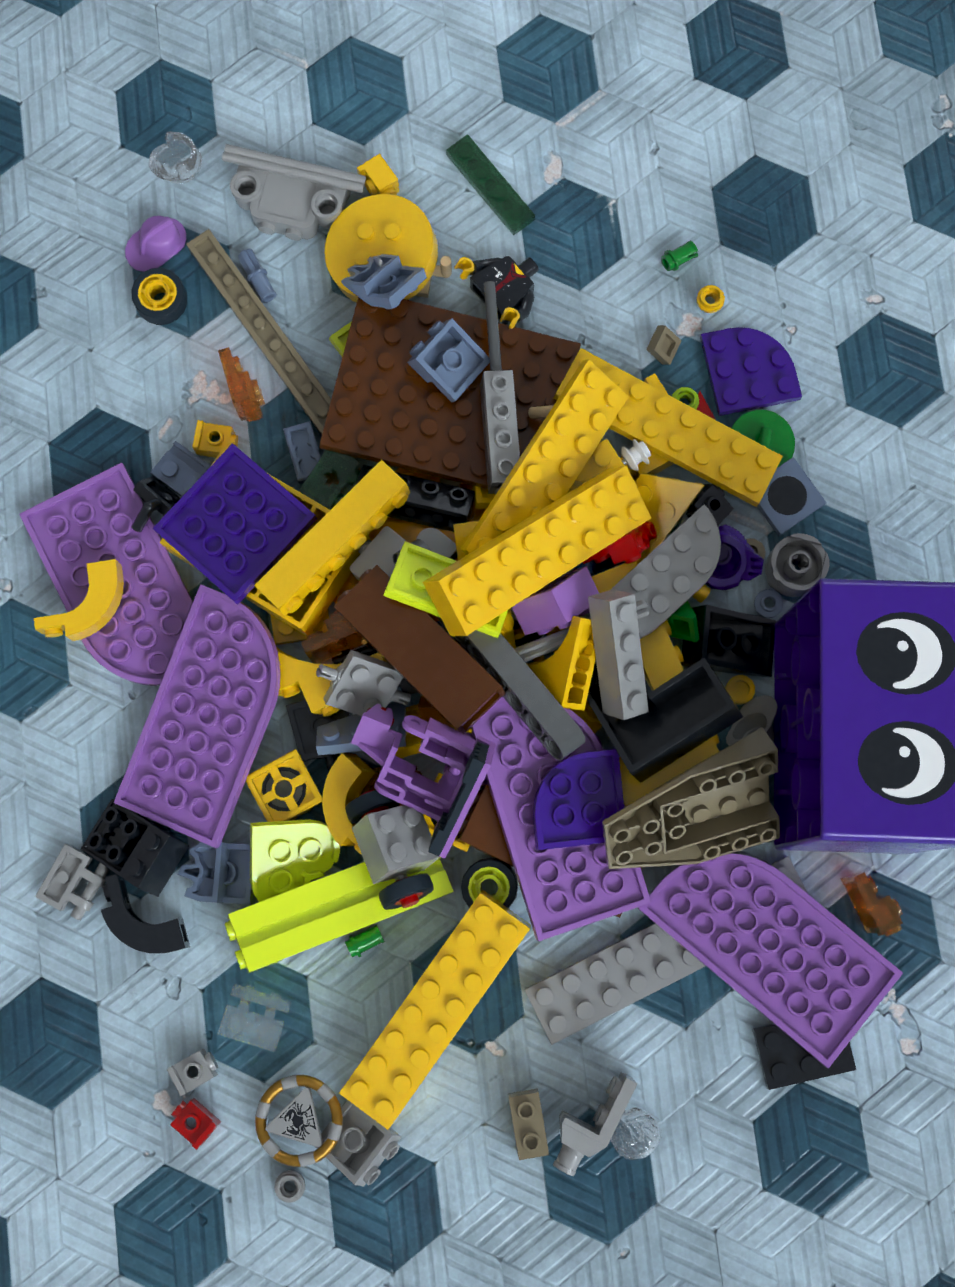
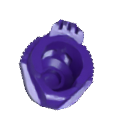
[706,524,764,590]

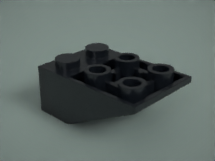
[81,799,189,897]

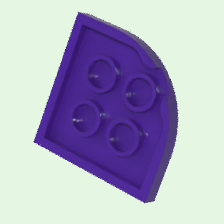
[700,327,802,416]
[533,749,624,850]

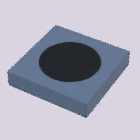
[757,457,827,537]

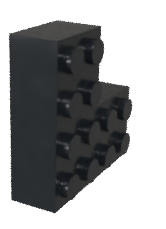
[587,658,744,783]

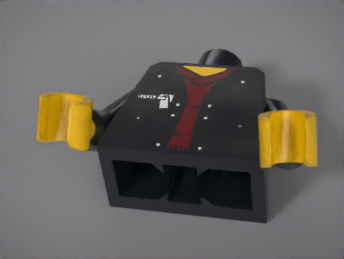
[454,256,539,329]

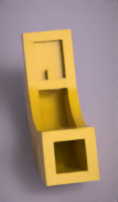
[34,559,124,641]
[322,753,375,855]

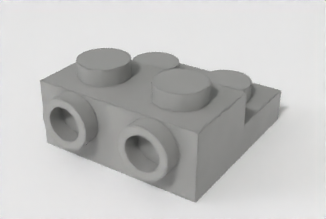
[315,1100,401,1187]

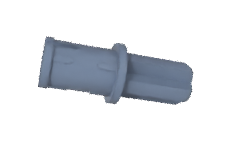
[238,249,277,303]

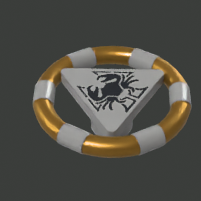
[255,1075,343,1167]

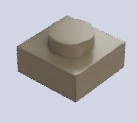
[646,325,681,365]

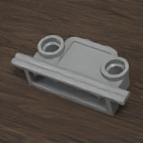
[222,144,366,241]

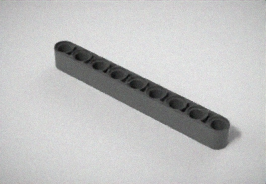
[393,539,585,761]

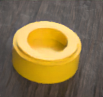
[725,675,755,705]

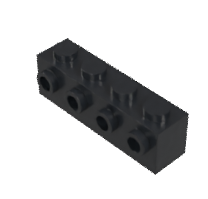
[356,464,475,532]

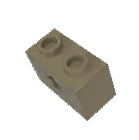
[508,1088,549,1160]

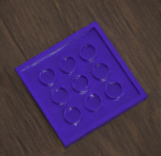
[153,443,318,605]

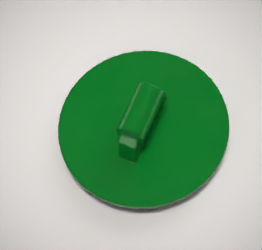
[731,410,795,468]

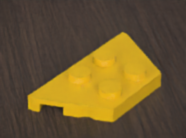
[635,473,705,564]

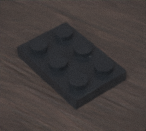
[752,1024,857,1090]

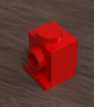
[170,1098,221,1150]

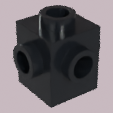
[686,484,734,526]

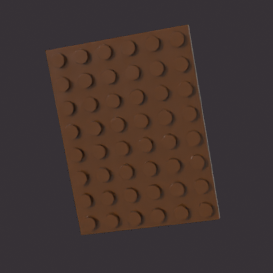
[320,297,581,489]

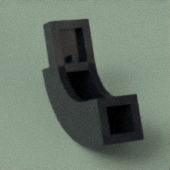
[101,874,190,954]

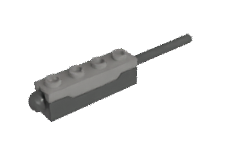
[480,281,520,495]

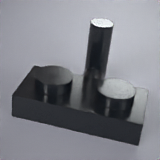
[131,476,181,532]

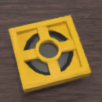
[246,749,322,822]

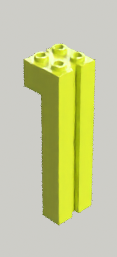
[225,857,454,974]

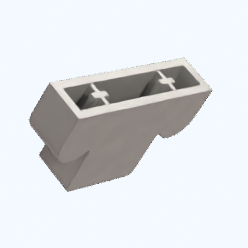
[350,526,457,581]

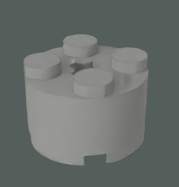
[765,533,829,597]

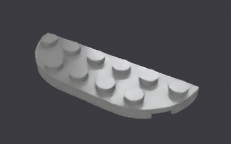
[581,504,721,639]

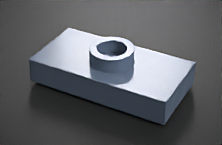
[283,421,326,484]

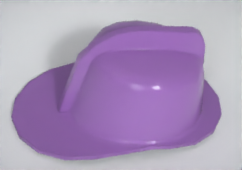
[125,216,187,272]

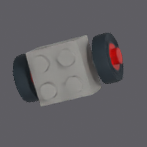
[345,790,440,910]

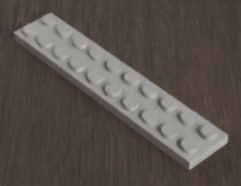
[524,856,808,1045]

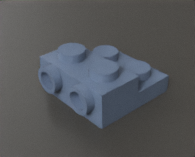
[407,318,490,402]

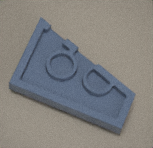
[316,702,406,755]

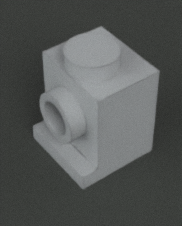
[167,1048,218,1096]

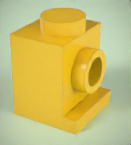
[357,153,399,195]
[192,420,238,458]

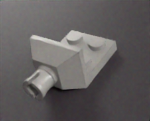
[553,1072,637,1177]

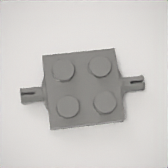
[316,650,411,716]

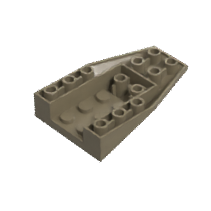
[602,727,780,869]

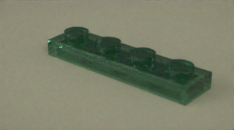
[446,134,535,236]

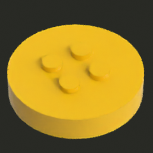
[324,194,438,303]

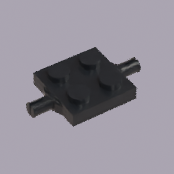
[286,698,350,773]

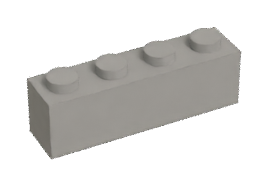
[588,589,649,720]

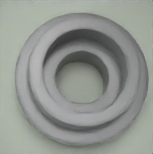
[274,1170,305,1203]

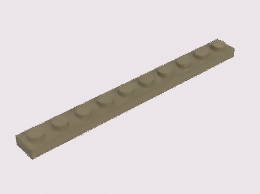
[186,229,357,466]

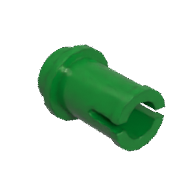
[661,240,698,271]
[345,925,385,958]

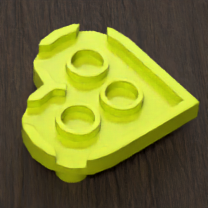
[250,819,340,902]

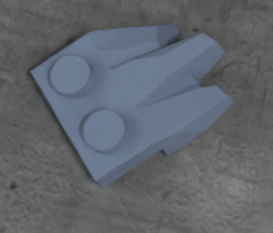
[341,254,427,309]
[177,842,255,905]

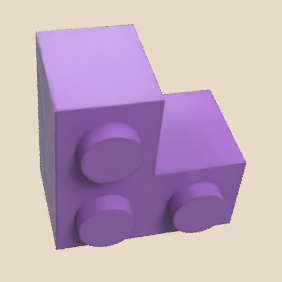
[512,566,599,635]

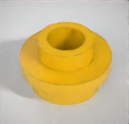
[696,285,725,313]

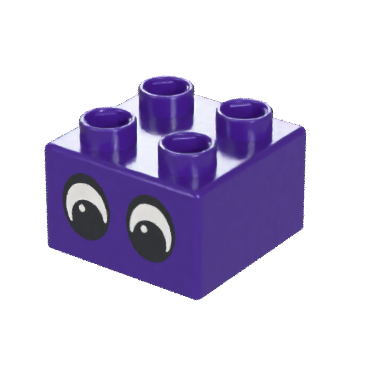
[774,578,955,854]

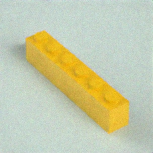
[254,460,411,616]

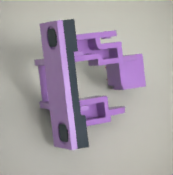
[351,703,496,859]

